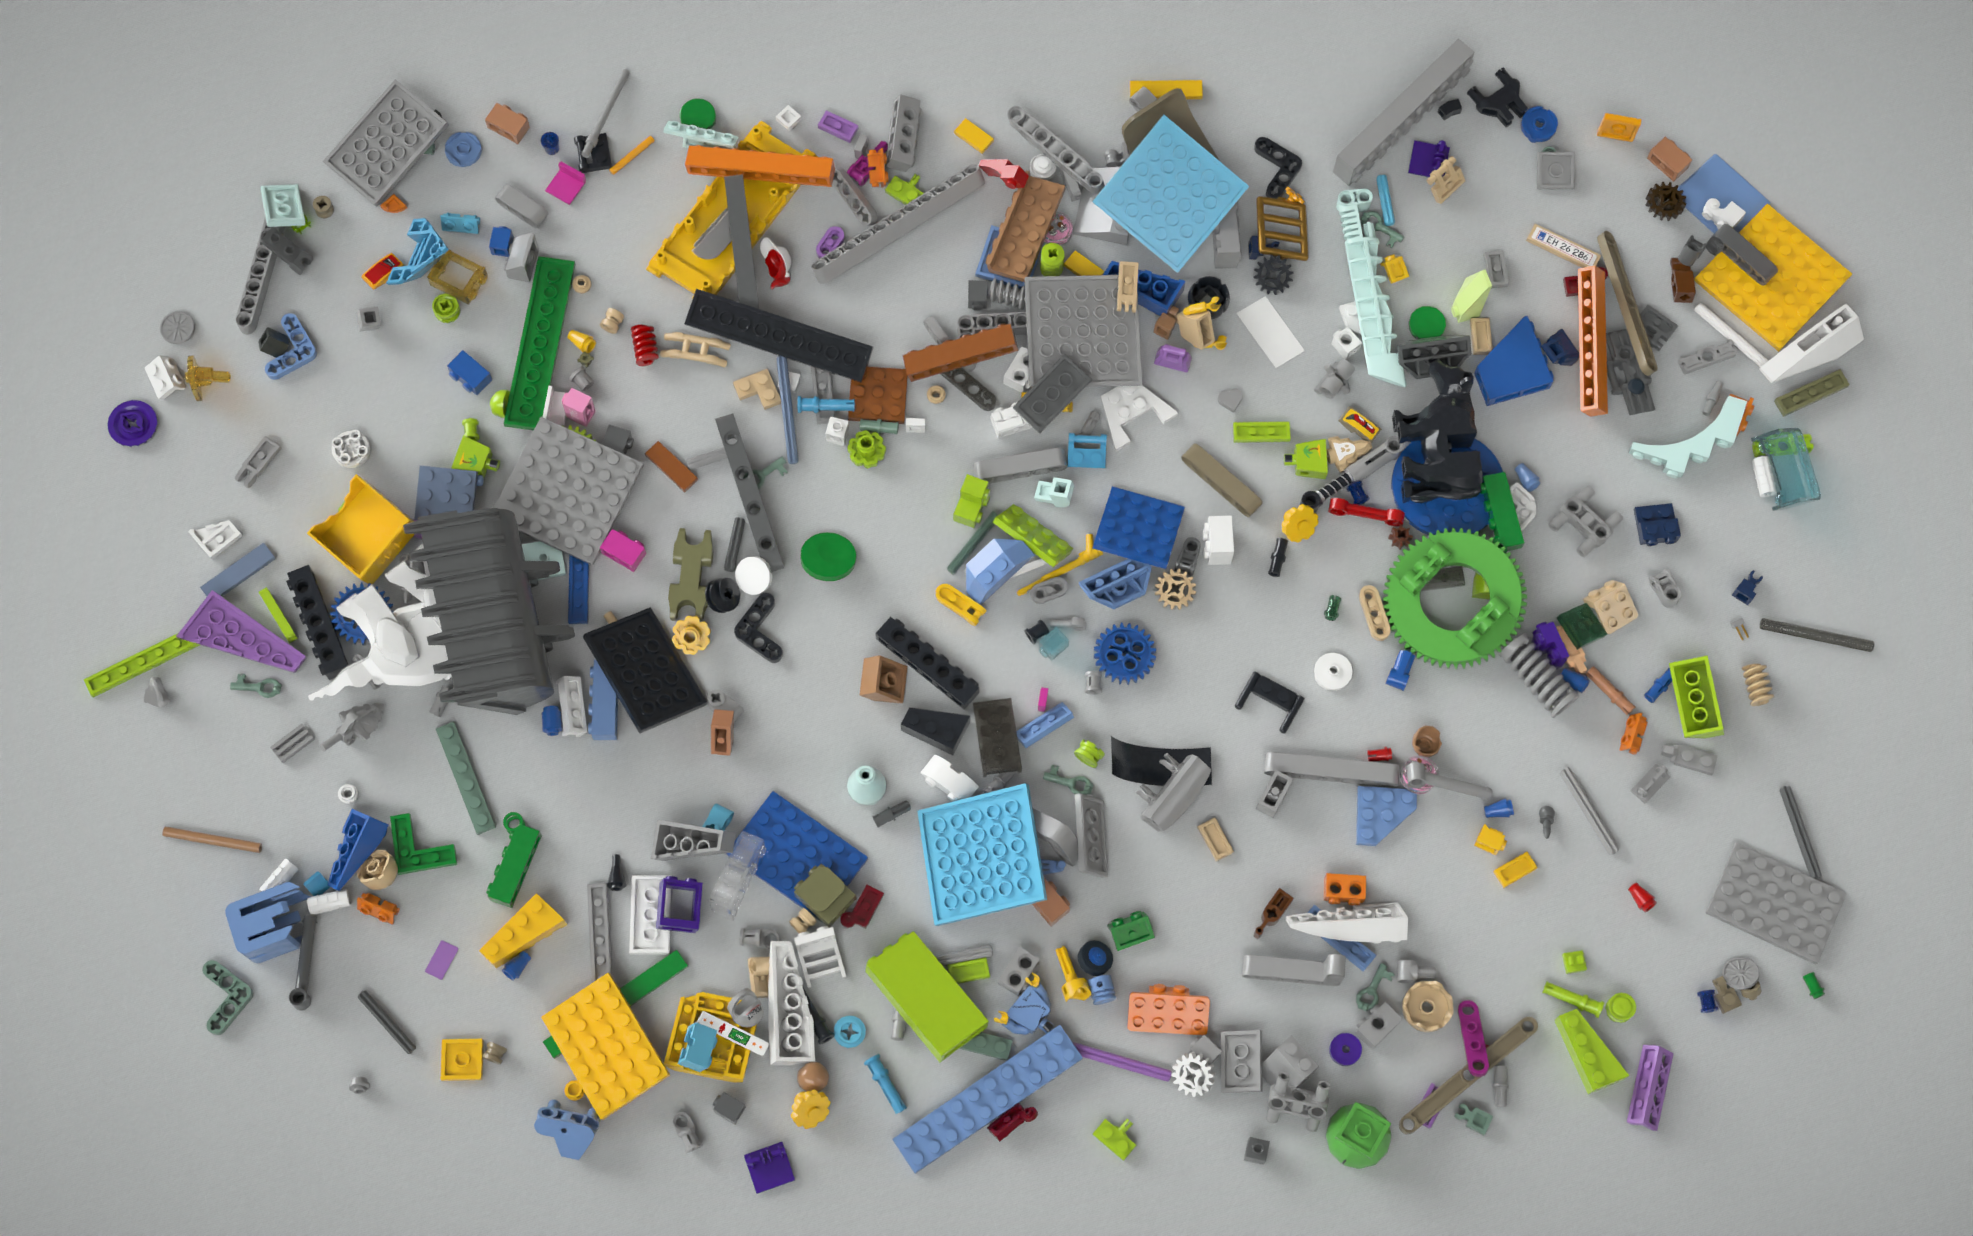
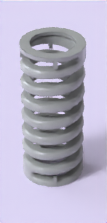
[1499,633,1579,718]

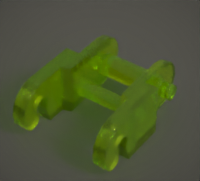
[290,214,311,235]

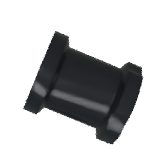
[1024,620,1050,644]

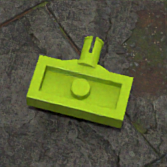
[885,174,924,205]
[1092,1118,1137,1161]

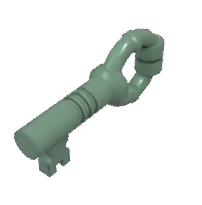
[1360,211,1404,248]
[743,456,788,489]
[230,674,282,698]
[1043,765,1093,795]
[1356,963,1395,1012]

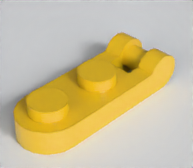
[936,584,987,626]

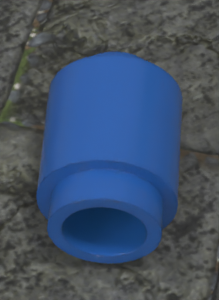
[541,706,562,736]

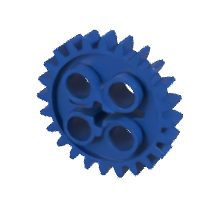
[330,582,393,645]
[1094,623,1156,685]

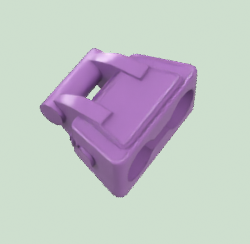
[1154,344,1192,373]

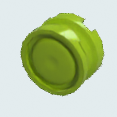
[432,293,461,323]
[1074,739,1105,768]
[1605,993,1636,1023]

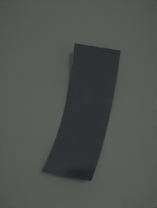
[1111,736,1212,786]

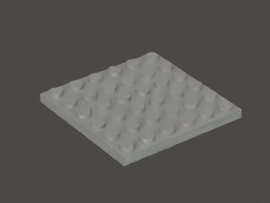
[1024,275,1142,389]
[494,417,644,565]

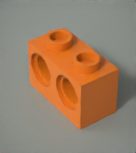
[1324,873,1366,906]

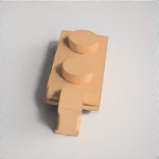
[1556,622,1587,674]

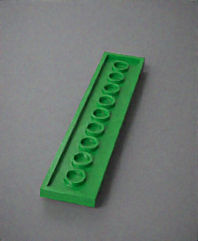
[503,256,576,430]

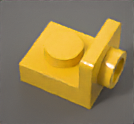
[1380,254,1409,284]

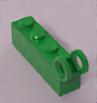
[1481,472,1525,554]
[486,812,542,908]

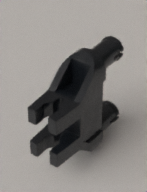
[1467,67,1528,127]

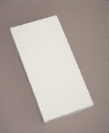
[629,875,672,955]

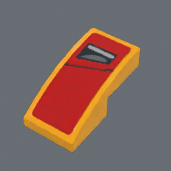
[361,252,404,290]

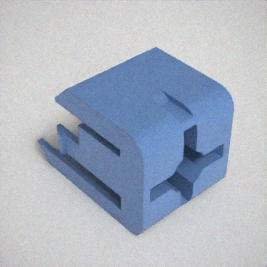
[225,882,311,964]

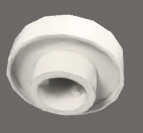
[1030,154,1056,180]

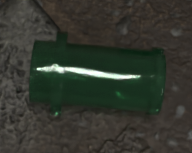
[1324,595,1341,621]

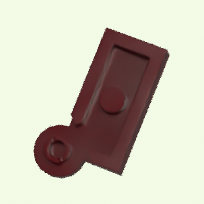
[840,884,884,929]
[987,1103,1038,1142]

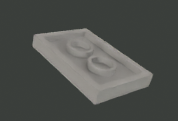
[1221,1030,1263,1093]

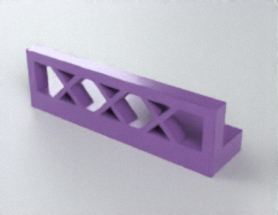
[1627,1045,1674,1131]

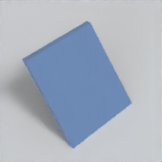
[1677,154,1771,233]

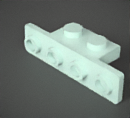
[664,121,739,148]

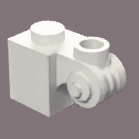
[1702,198,1746,229]

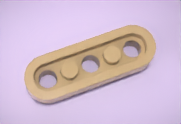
[1359,585,1390,641]

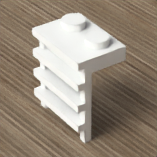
[794,926,846,988]

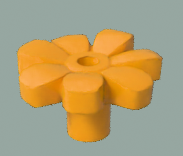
[1285,186,1304,204]

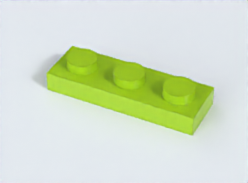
[1233,421,1291,443]

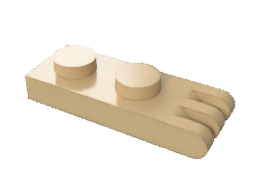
[1117,261,1139,313]

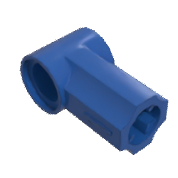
[1385,650,1415,691]

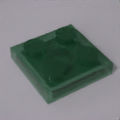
[1556,603,1607,650]

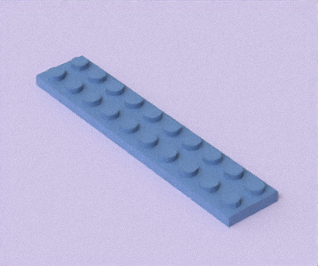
[892,1025,1083,1174]

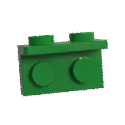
[1107,911,1155,951]

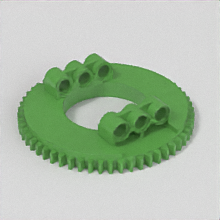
[1383,528,1527,669]

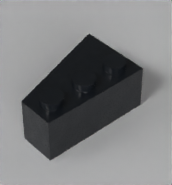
[901,707,971,755]

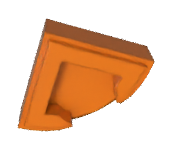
[380,194,407,213]

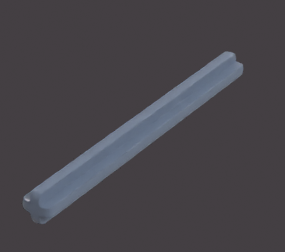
[776,356,799,464]

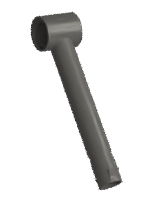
[289,915,318,1011]

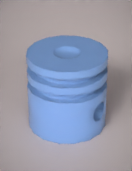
[1088,975,1117,1005]

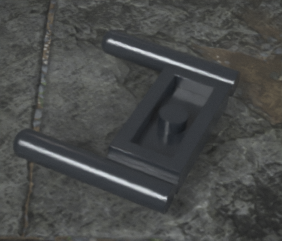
[1235,671,1305,734]

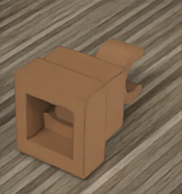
[1153,306,1179,340]

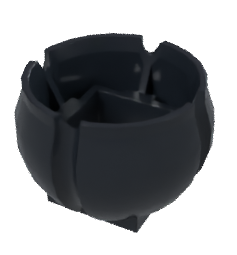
[1188,276,1230,320]

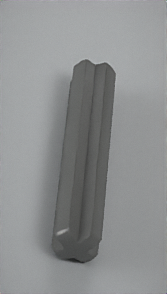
[724,517,745,572]

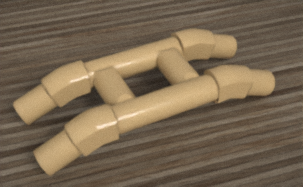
[660,332,731,368]

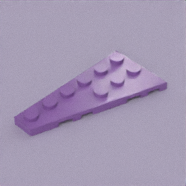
[176,590,307,673]

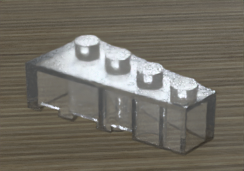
[708,831,766,921]

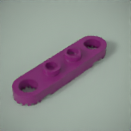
[1458,1000,1489,1077]

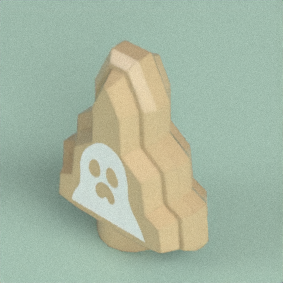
[1326,436,1372,473]

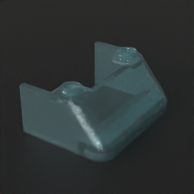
[1751,428,1821,511]

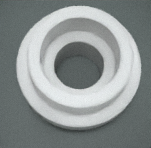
[338,784,358,804]

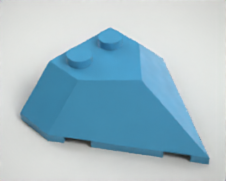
[386,218,449,285]

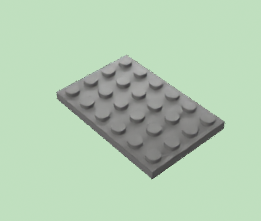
[323,79,449,207]
[1706,842,1846,965]

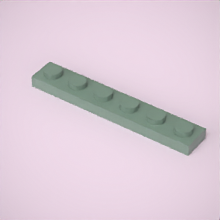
[436,721,496,835]

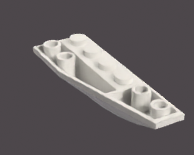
[1759,304,1864,383]

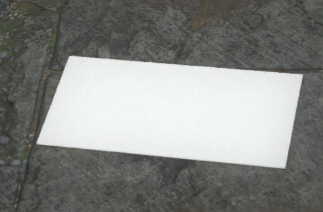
[1236,296,1305,368]

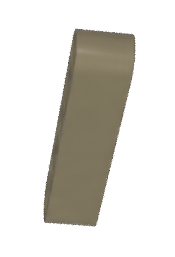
[1181,443,1263,517]

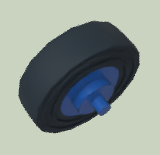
[1078,940,1113,976]

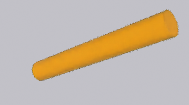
[609,136,655,175]

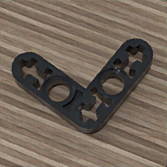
[1254,137,1302,199]
[734,593,783,663]

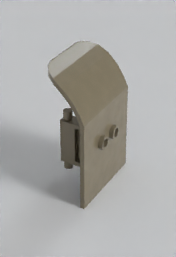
[1122,88,1220,161]

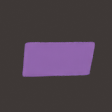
[425,940,458,980]

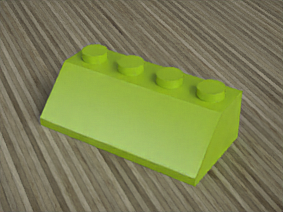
[1669,655,1724,739]

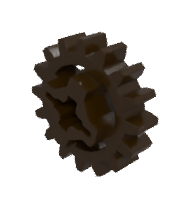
[1645,182,1687,221]

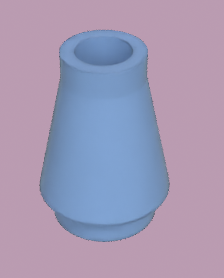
[1515,463,1540,492]

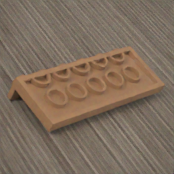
[986,170,1066,282]

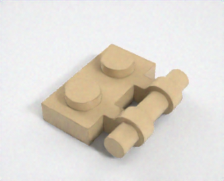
[1426,156,1466,204]

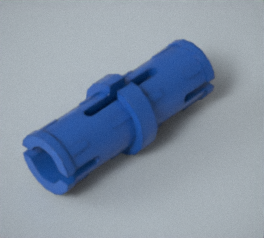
[1644,668,1673,703]

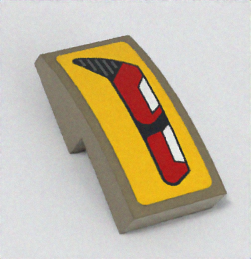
[1338,406,1382,443]

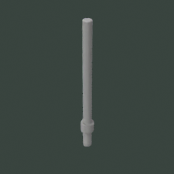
[581,69,630,158]

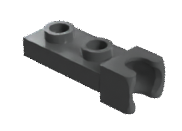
[260,227,313,275]

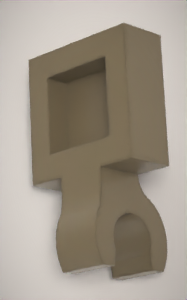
[1712,976,1742,1014]

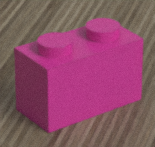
[600,529,646,572]

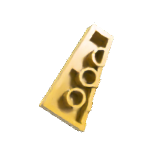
[479,893,567,969]

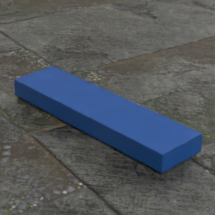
[568,555,589,624]

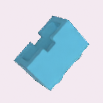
[678,1022,717,1072]

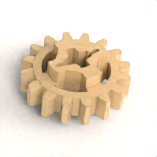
[1155,568,1196,610]

